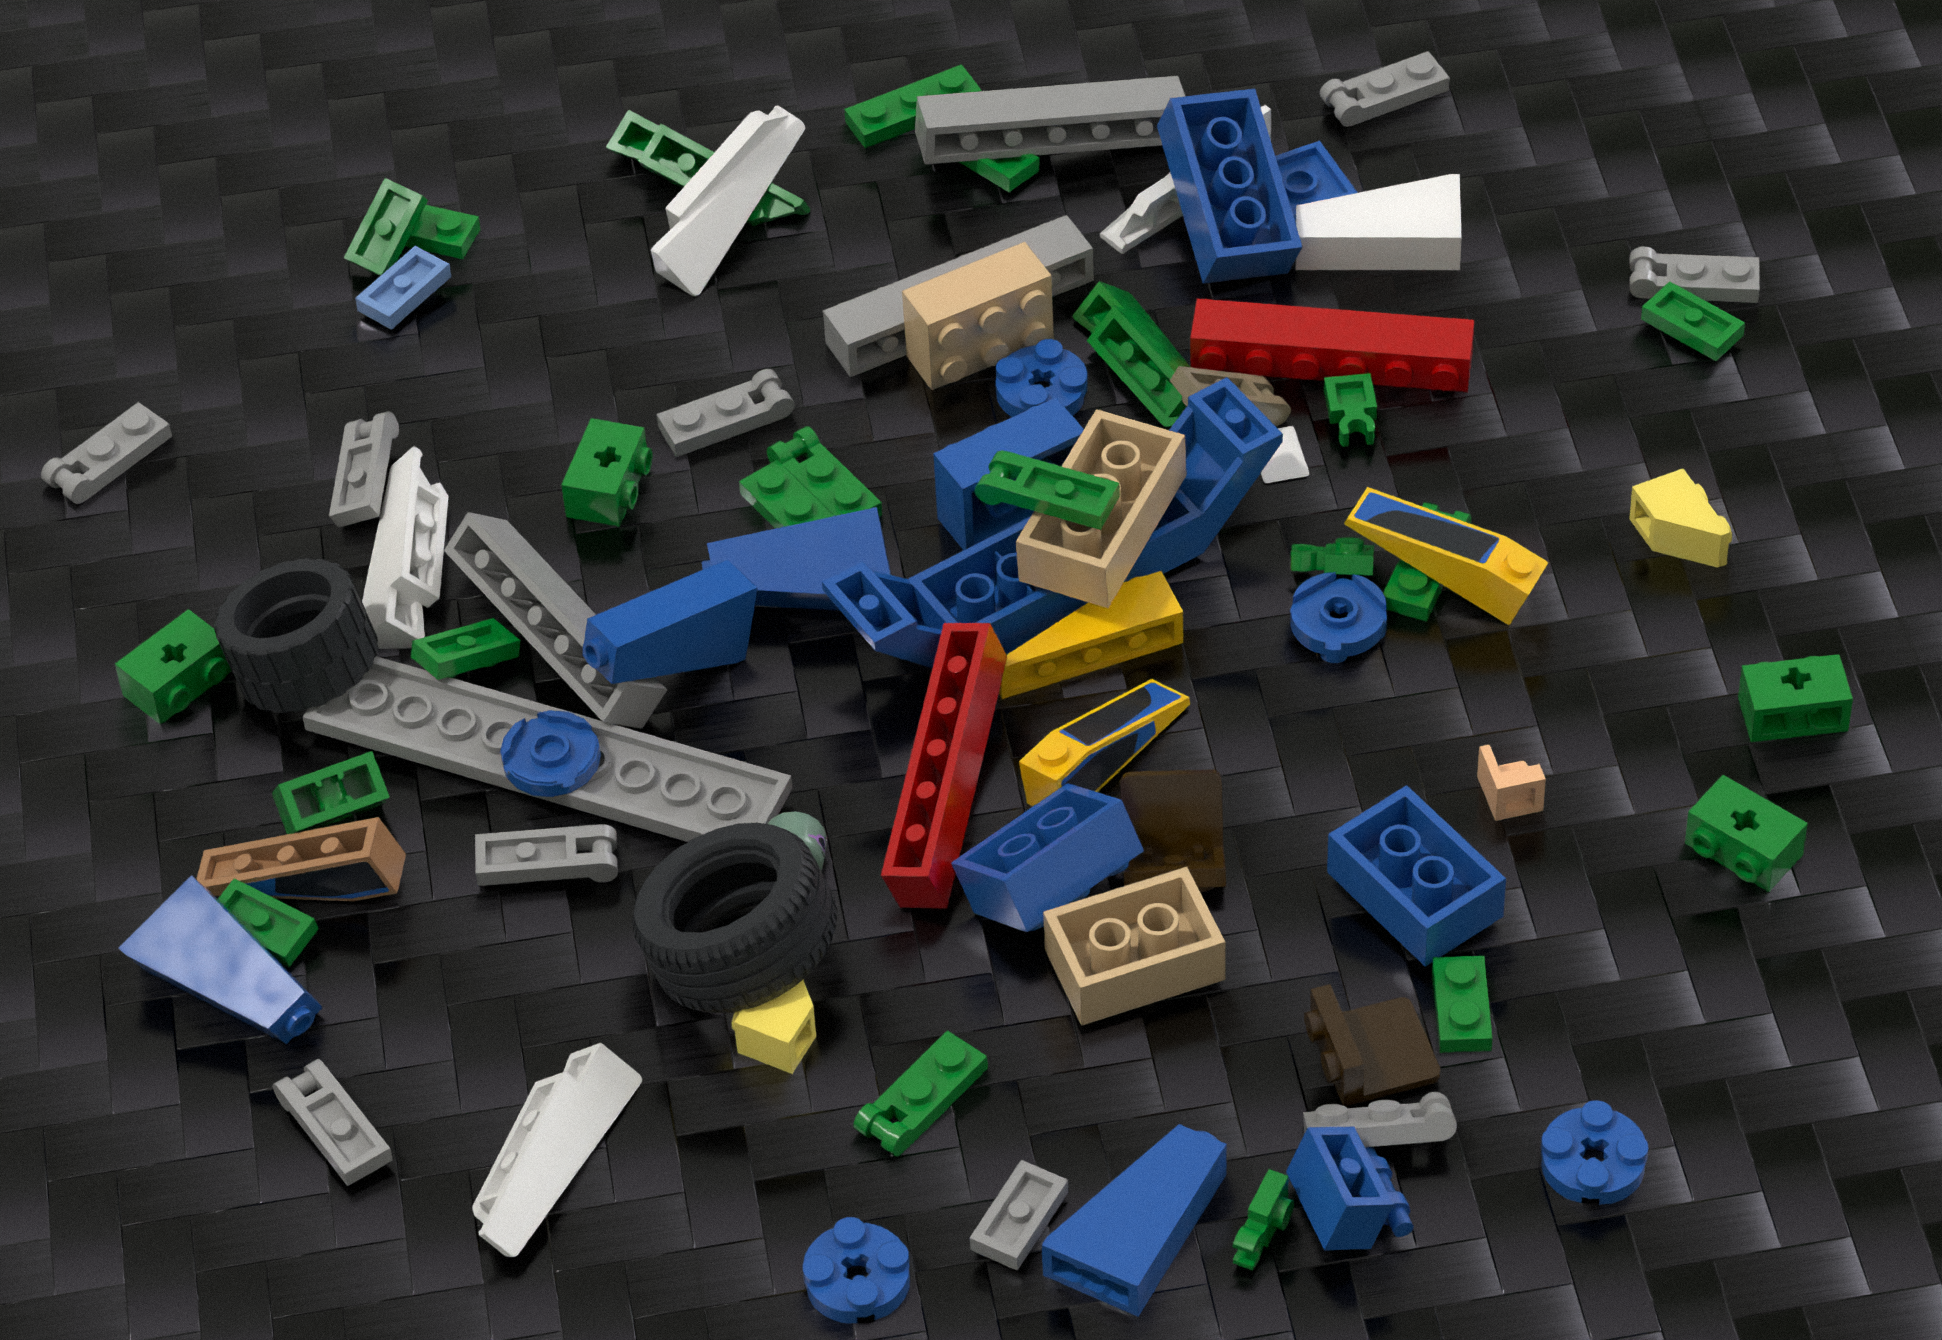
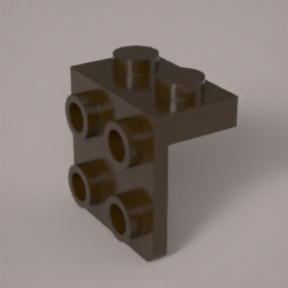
[1120,769,1226,892]
[1304,984,1440,1107]

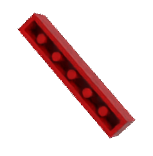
[1190,299,1474,392]
[881,623,1007,908]

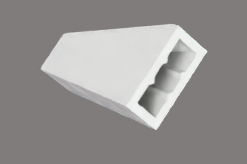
[1296,174,1462,270]

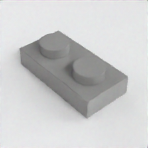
[970,1160,1068,1270]

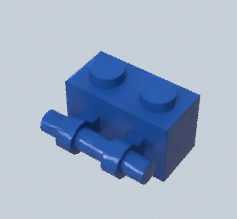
[1286,1126,1414,1250]

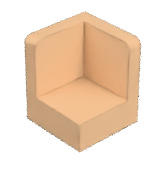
[1477,745,1546,821]

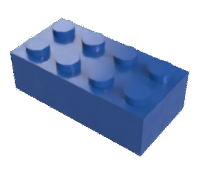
[1157,89,1303,284]

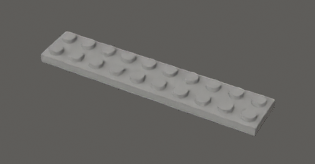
[303,656,793,842]

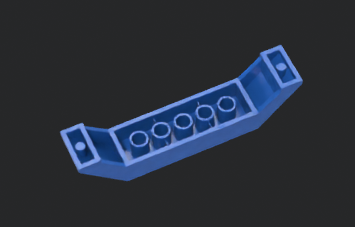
[822,377,1283,668]

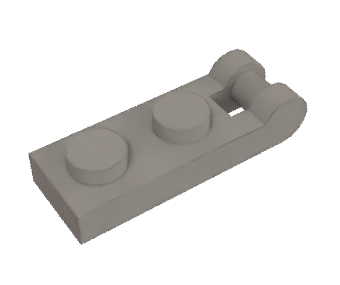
[1319,51,1450,127]
[1629,247,1760,303]
[657,369,795,457]
[41,402,172,504]
[329,411,399,528]
[475,824,618,886]
[273,1059,393,1186]
[1303,1092,1457,1147]

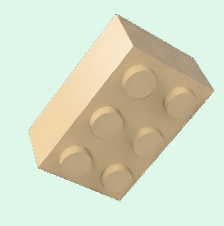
[902,242,1054,390]
[1043,867,1225,1026]

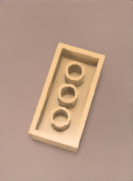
[1016,409,1187,608]

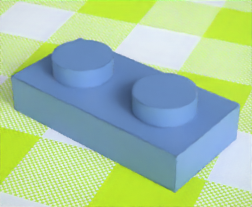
[355,246,451,330]

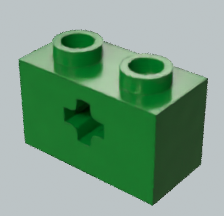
[561,418,653,527]
[115,609,232,725]
[1738,654,1853,742]
[272,751,390,834]
[1685,775,1808,892]

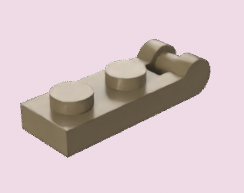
[1170,366,1291,426]

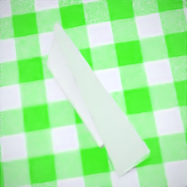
[651,105,805,297]
[1100,105,1271,254]
[362,446,449,649]
[472,1043,642,1257]

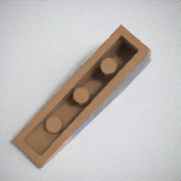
[196,817,406,901]

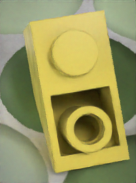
[1629,469,1732,568]
[732,980,816,1074]

